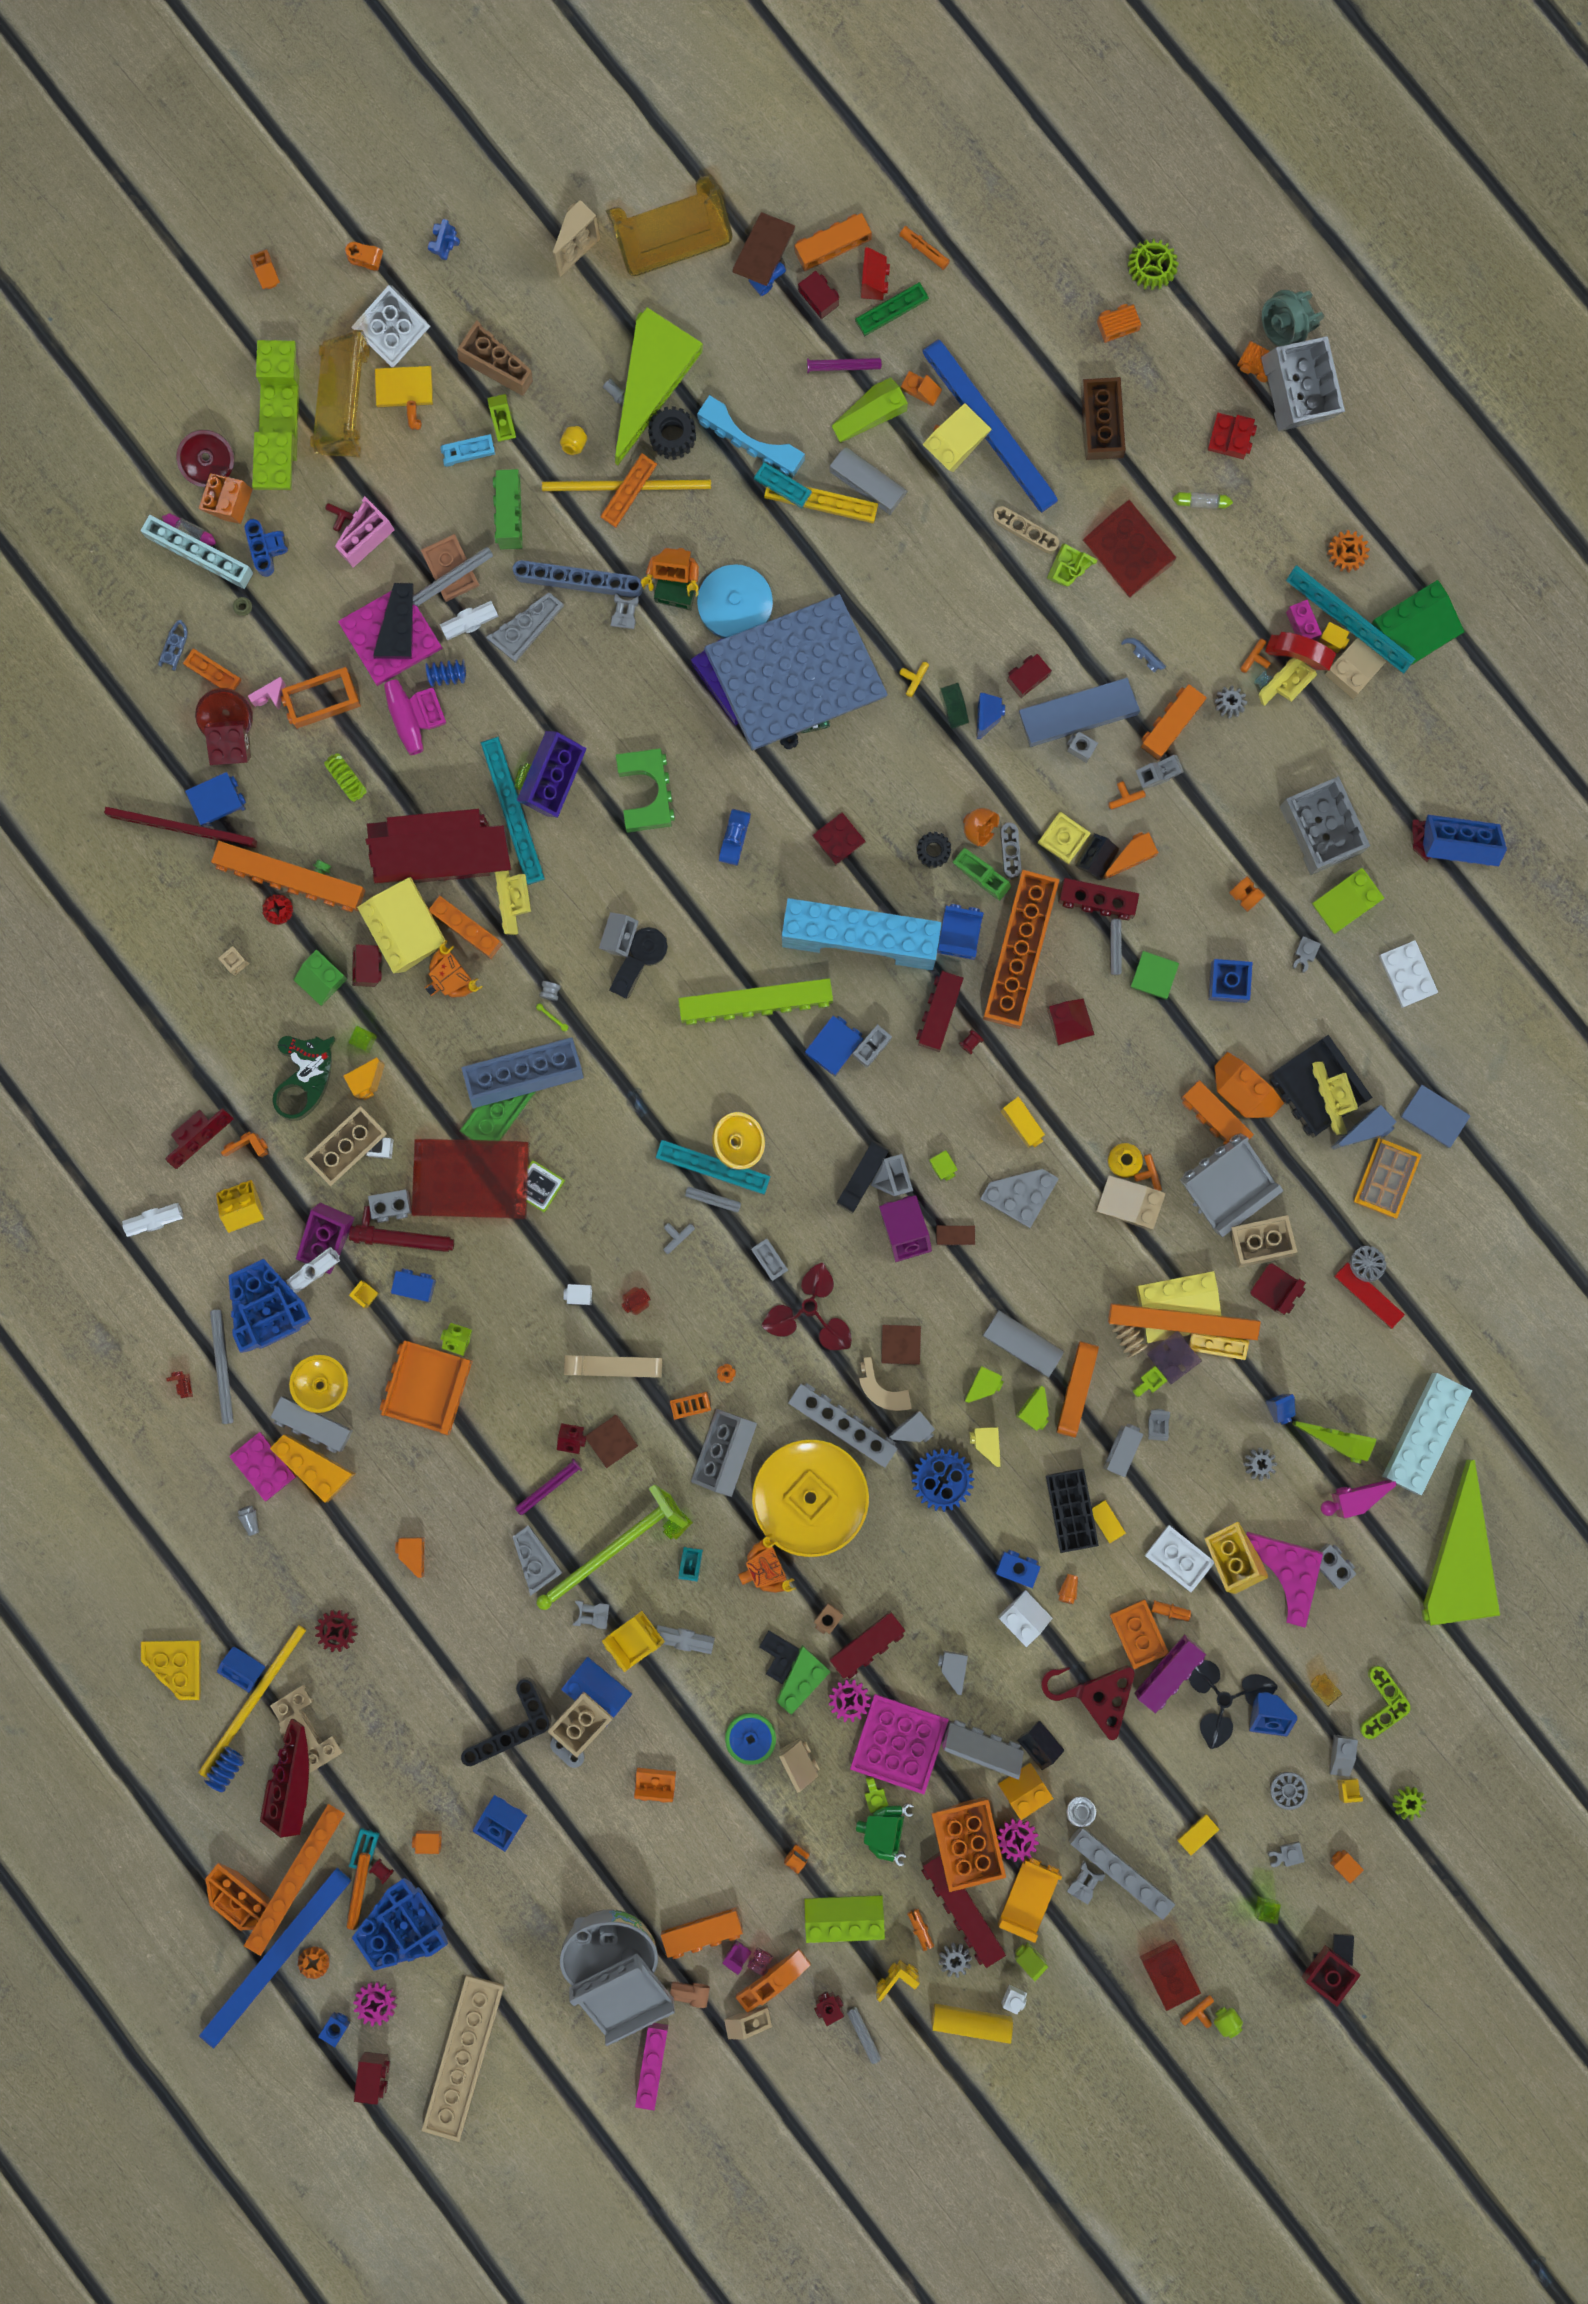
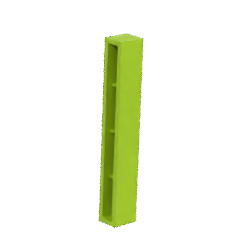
[678,978,833,1025]

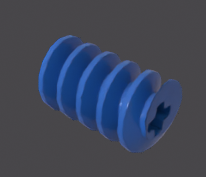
[426,659,466,687]
[204,1746,244,1792]

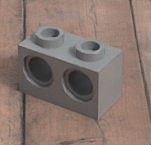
[852,1024,892,1068]
[368,1189,412,1223]
[1319,1544,1356,1590]

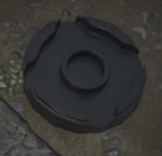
[630,927,668,966]

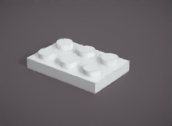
[1379,940,1438,1008]
[1144,1525,1214,1592]

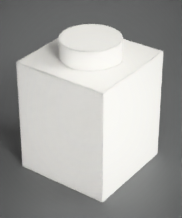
[564,1284,592,1305]

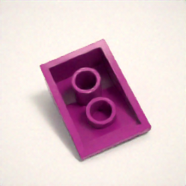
[296,1202,355,1274]

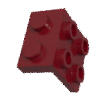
[1250,1263,1306,1315]

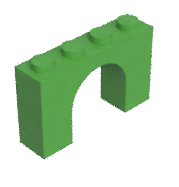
[616,748,675,833]

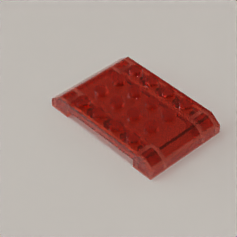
[411,1139,530,1219]

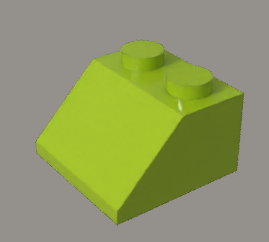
[1016,1385,1049,1431]

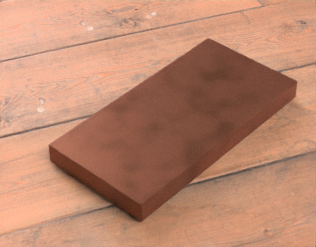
[732,212,795,286]

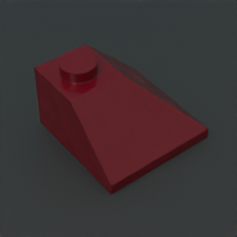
[1047,998,1095,1046]

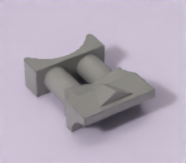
[611,594,639,629]
[573,1600,609,1629]
[1067,1861,1105,1905]

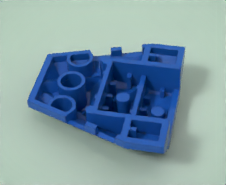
[229,1259,311,1353]
[352,1878,448,1971]

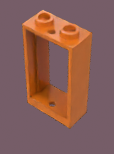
[280,667,361,729]

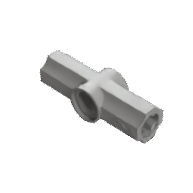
[657,1625,715,1654]

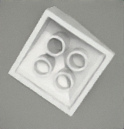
[351,285,431,368]

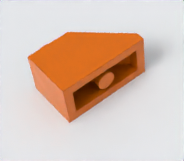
[250,249,280,289]
[395,1537,425,1578]

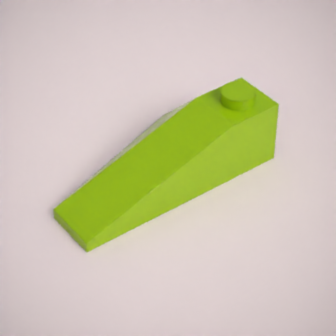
[832,377,908,443]
[1292,1421,1376,1464]

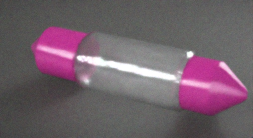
[162,513,216,546]

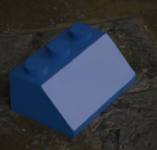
[561,1657,632,1727]

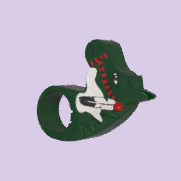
[272,1036,335,1121]

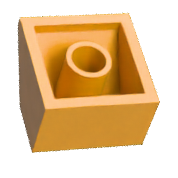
[343,1057,385,1100]
[998,1762,1054,1820]

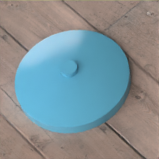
[697,565,773,639]

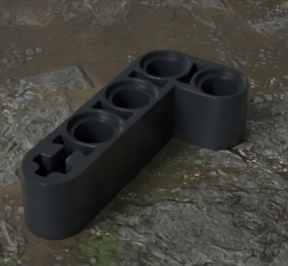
[836,1140,890,1214]

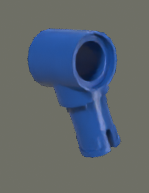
[748,262,786,296]

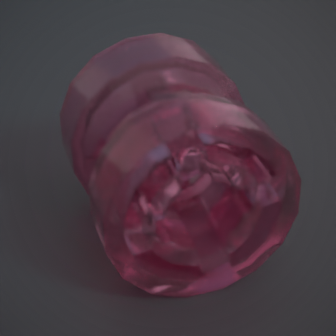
[747,1948,774,1976]

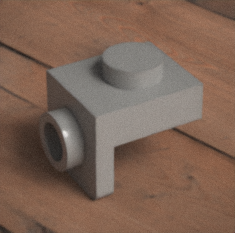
[1148,1409,1170,1441]

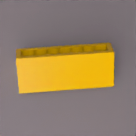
[931,2003,1013,2044]

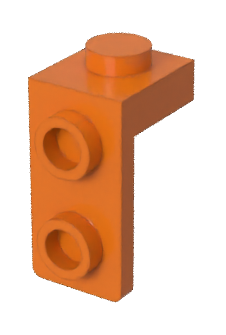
[221,1132,269,1157]

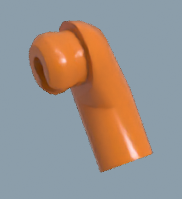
[407,401,422,430]

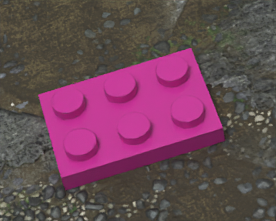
[229,1432,297,1502]

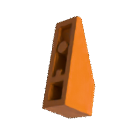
[1103,832,1159,880]

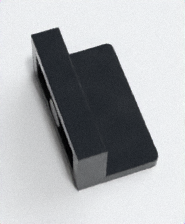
[1075,833,1119,880]
[1017,1721,1064,1770]

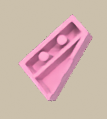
[335,496,394,568]

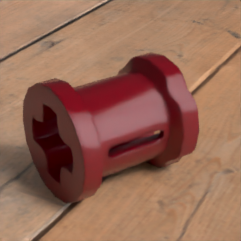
[958,1029,984,1055]
[368,1858,394,1885]

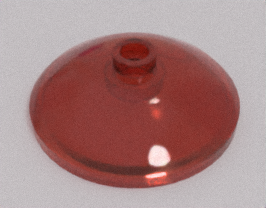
[195,688,253,735]

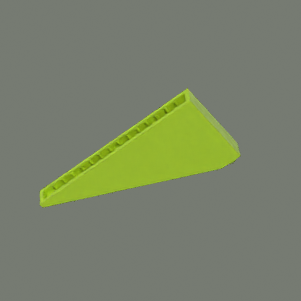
[615,307,703,465]
[1422,1459,1500,1626]

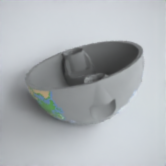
[560,1909,658,1986]

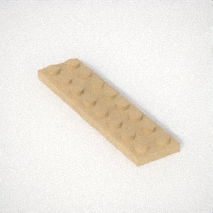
[422,1974,504,2142]

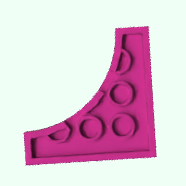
[1246,1532,1324,1628]

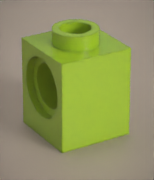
[929,1150,958,1181]

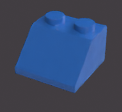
[473,1795,527,1852]

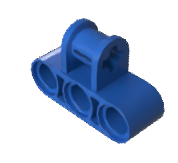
[244,519,288,577]
[719,809,751,866]

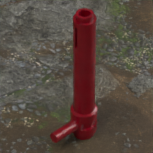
[349,1206,455,1252]

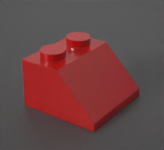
[861,247,890,300]

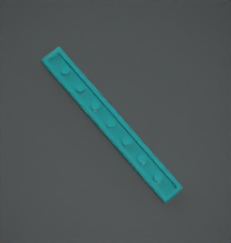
[1286,565,1415,674]
[480,737,545,886]

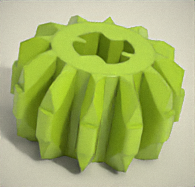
[1392,1786,1427,1821]

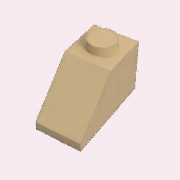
[724,2007,772,2040]

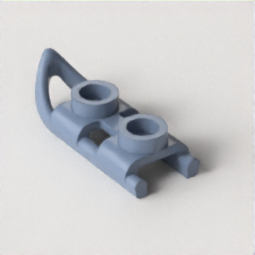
[158,620,188,671]
[1121,638,1166,672]

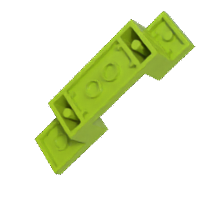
[252,340,300,490]

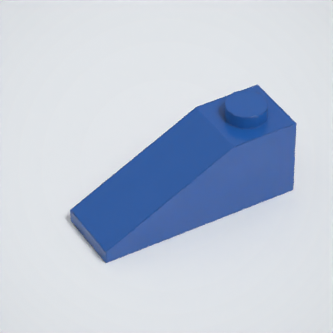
[1265,1394,1296,1425]

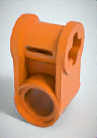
[345,242,383,271]

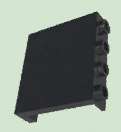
[1269,1035,1373,1138]

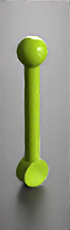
[536,1003,569,1032]

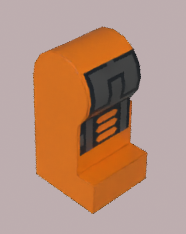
[784,1844,810,1874]

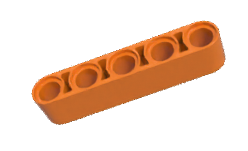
[1056,1341,1099,1438]

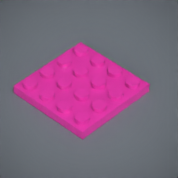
[338,591,442,686]
[850,1694,949,1794]

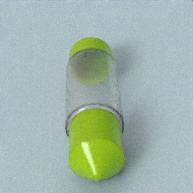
[1173,492,1233,509]

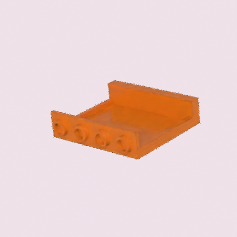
[380,1341,473,1435]

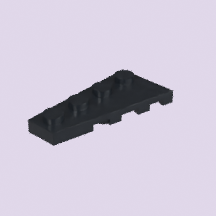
[373,583,414,659]

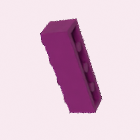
[1134,1634,1206,1714]

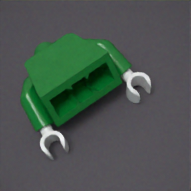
[856,1804,914,1866]

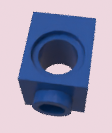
[319,2012,351,2047]

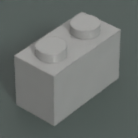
[599,912,639,957]

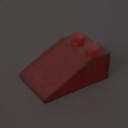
[1140,1939,1201,2011]

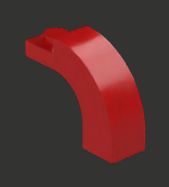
[1265,632,1336,671]

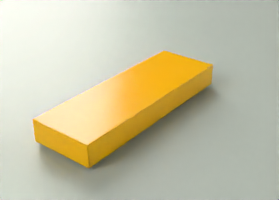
[1188,1333,1249,1360]

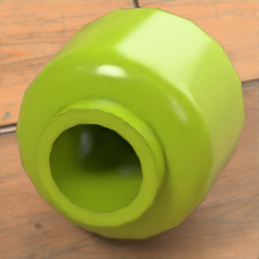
[1214,2007,1243,2039]

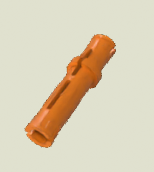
[899,226,950,270]

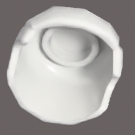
[1066,1797,1096,1827]

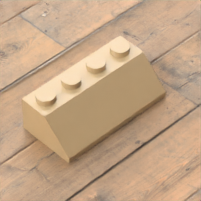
[304,1105,387,1186]

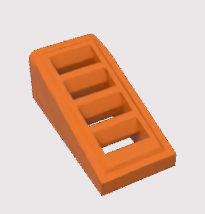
[670,1392,712,1420]

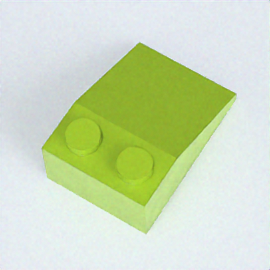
[1312,867,1385,934]

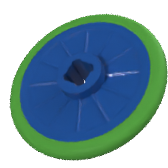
[725,1713,776,1765]

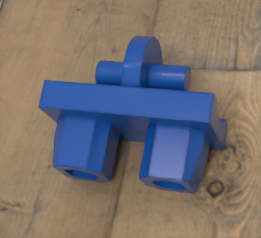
[428,219,460,260]

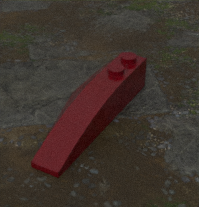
[260,1719,309,1838]

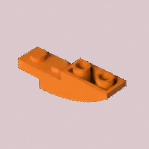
[736,1949,811,2013]

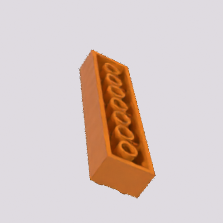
[983,870,1060,1029]

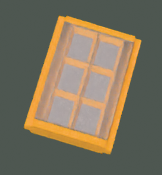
[1353,1138,1421,1219]

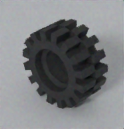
[917,832,951,868]

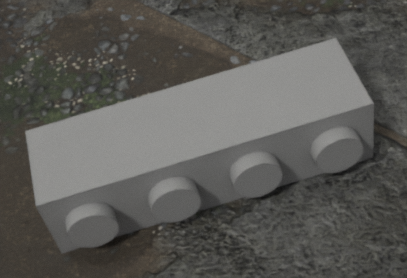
[270,1396,353,1453]

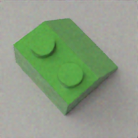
[294,950,347,1006]

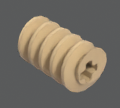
[1109,1324,1148,1358]

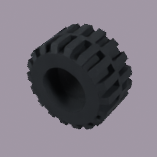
[648,406,696,460]

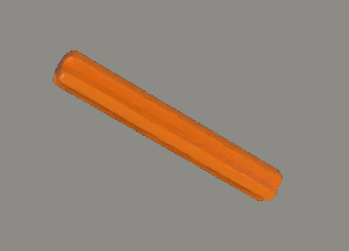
[346,1853,370,1930]

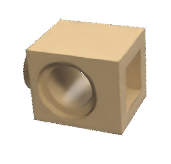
[218,946,250,976]

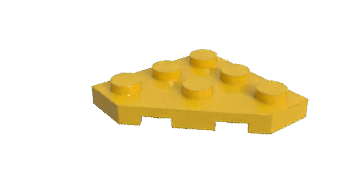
[141,1640,201,1700]

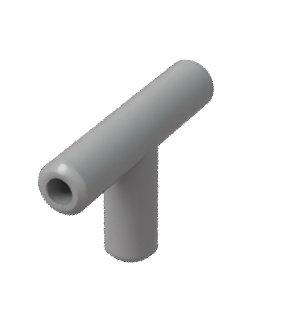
[663,1223,695,1254]

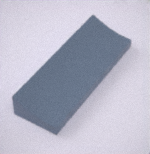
[1019,678,1140,747]
[461,1037,584,1108]

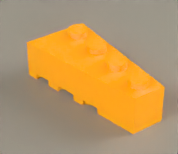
[270,1434,356,1503]

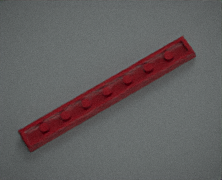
[104,807,257,848]

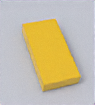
[1092,1500,1126,1544]
[1177,1814,1220,1855]

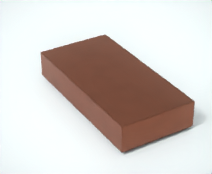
[936,1226,975,1245]

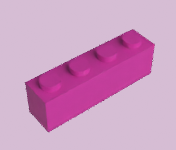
[635,2023,669,2111]

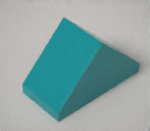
[678,1547,703,1582]

